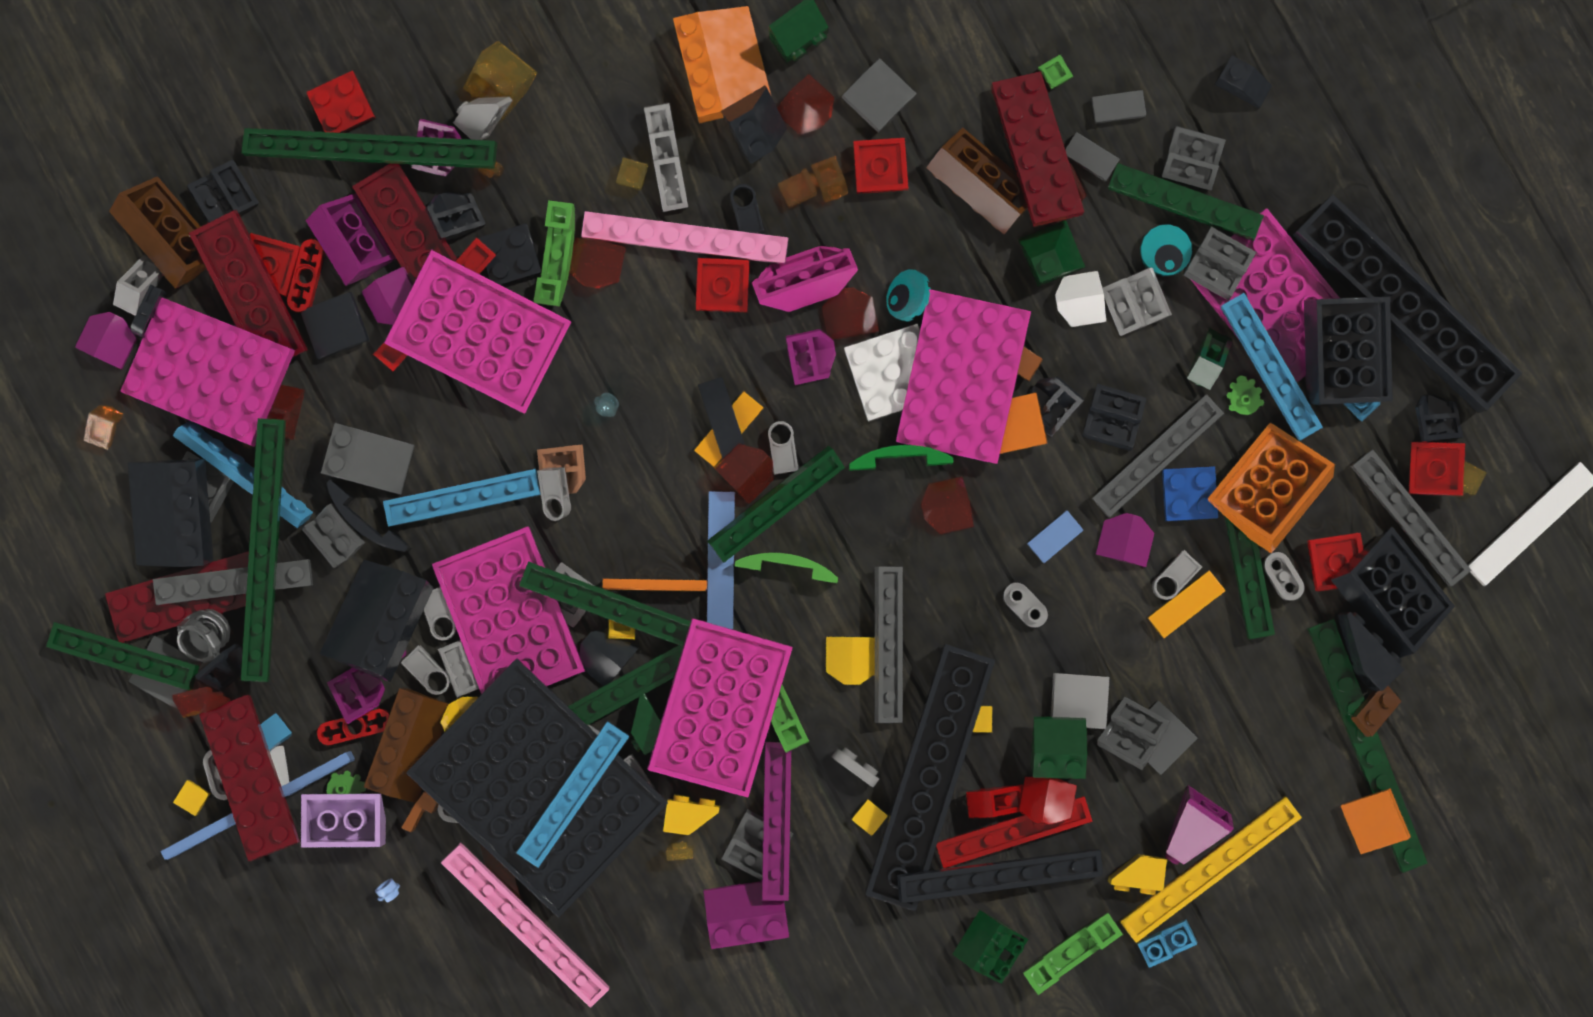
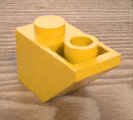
[663,795,720,835]
[1108,854,1167,895]

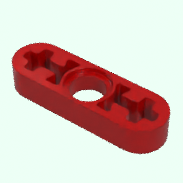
[287,239,325,313]
[317,708,390,745]

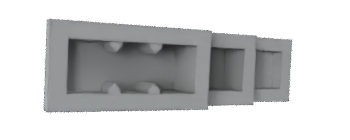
[644,103,688,212]

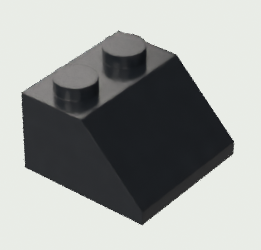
[721,86,787,163]

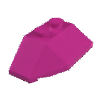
[752,246,858,312]

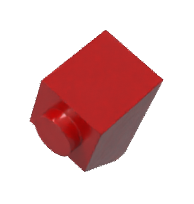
[966,784,1024,818]

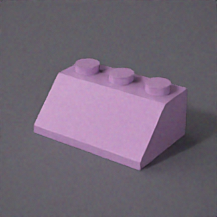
[301,794,386,847]

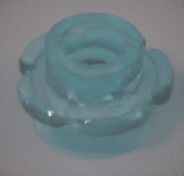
[594,393,619,417]

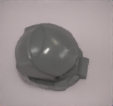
[177,609,231,663]

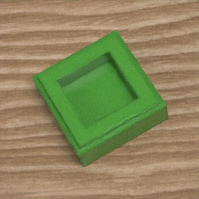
[1037,55,1073,91]

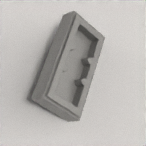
[438,640,479,697]

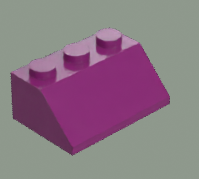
[306,193,396,285]
[704,881,789,949]

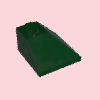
[1018,220,1085,287]

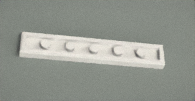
[1468,462,1593,586]

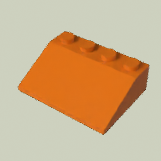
[673,6,771,124]
[1208,423,1335,553]

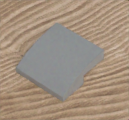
[1102,268,1172,336]
[1051,673,1109,729]

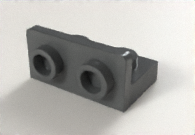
[302,503,365,568]

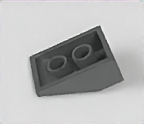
[321,423,415,495]

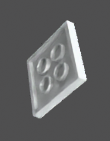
[844,324,920,422]

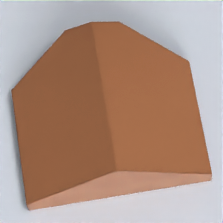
[537,445,586,494]

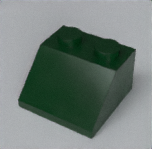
[769,0,829,63]
[1031,717,1087,779]

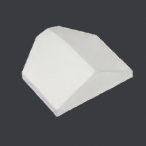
[1055,271,1106,327]

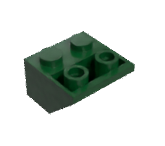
[952,910,1029,984]

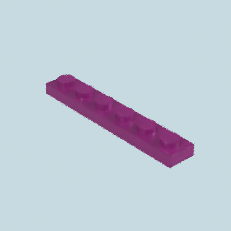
[762,742,791,901]

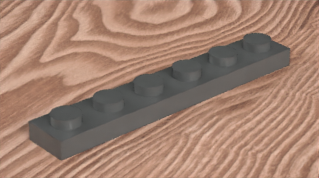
[1091,394,1224,518]
[1351,449,1472,587]
[153,559,313,605]
[875,567,903,723]

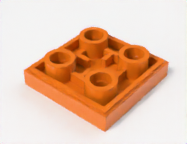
[1000,393,1048,454]
[1341,788,1411,854]

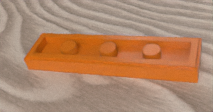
[603,579,708,591]

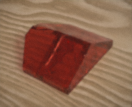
[777,74,834,135]
[569,238,626,289]
[822,287,879,340]
[714,444,774,504]
[921,476,974,534]
[172,687,230,718]

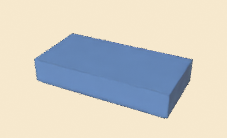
[1027,511,1083,563]

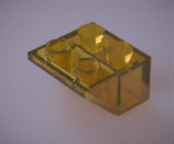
[463,41,537,120]

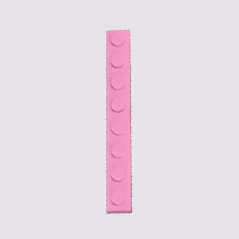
[581,211,789,264]
[441,842,609,1008]

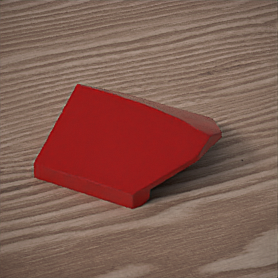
[1019,777,1077,825]

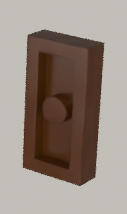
[1350,686,1402,737]

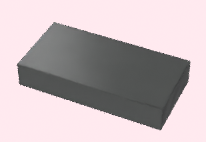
[1091,90,1146,124]
[1065,132,1120,182]

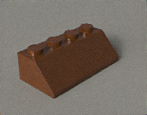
[926,128,1028,234]
[109,176,207,288]
[364,688,450,803]

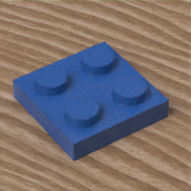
[1162,467,1218,521]

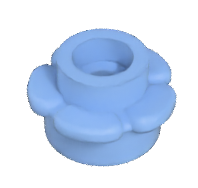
[375,878,400,902]

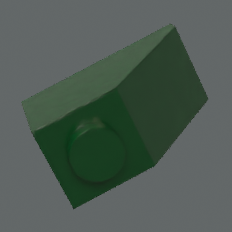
[1187,328,1233,390]
[630,693,662,755]

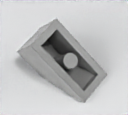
[453,97,513,140]
[113,255,163,316]

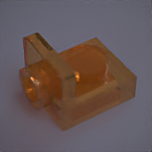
[811,156,848,202]
[778,168,819,208]
[83,405,123,449]

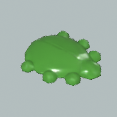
[1227,376,1264,415]
[326,771,366,794]

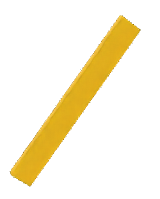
[1120,796,1302,943]

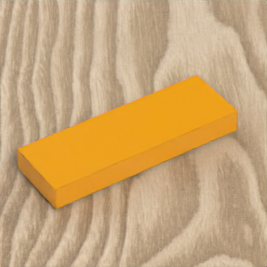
[694,392,764,467]
[1147,570,1225,638]

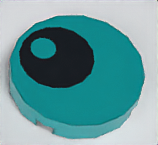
[1140,225,1192,277]
[887,269,931,321]

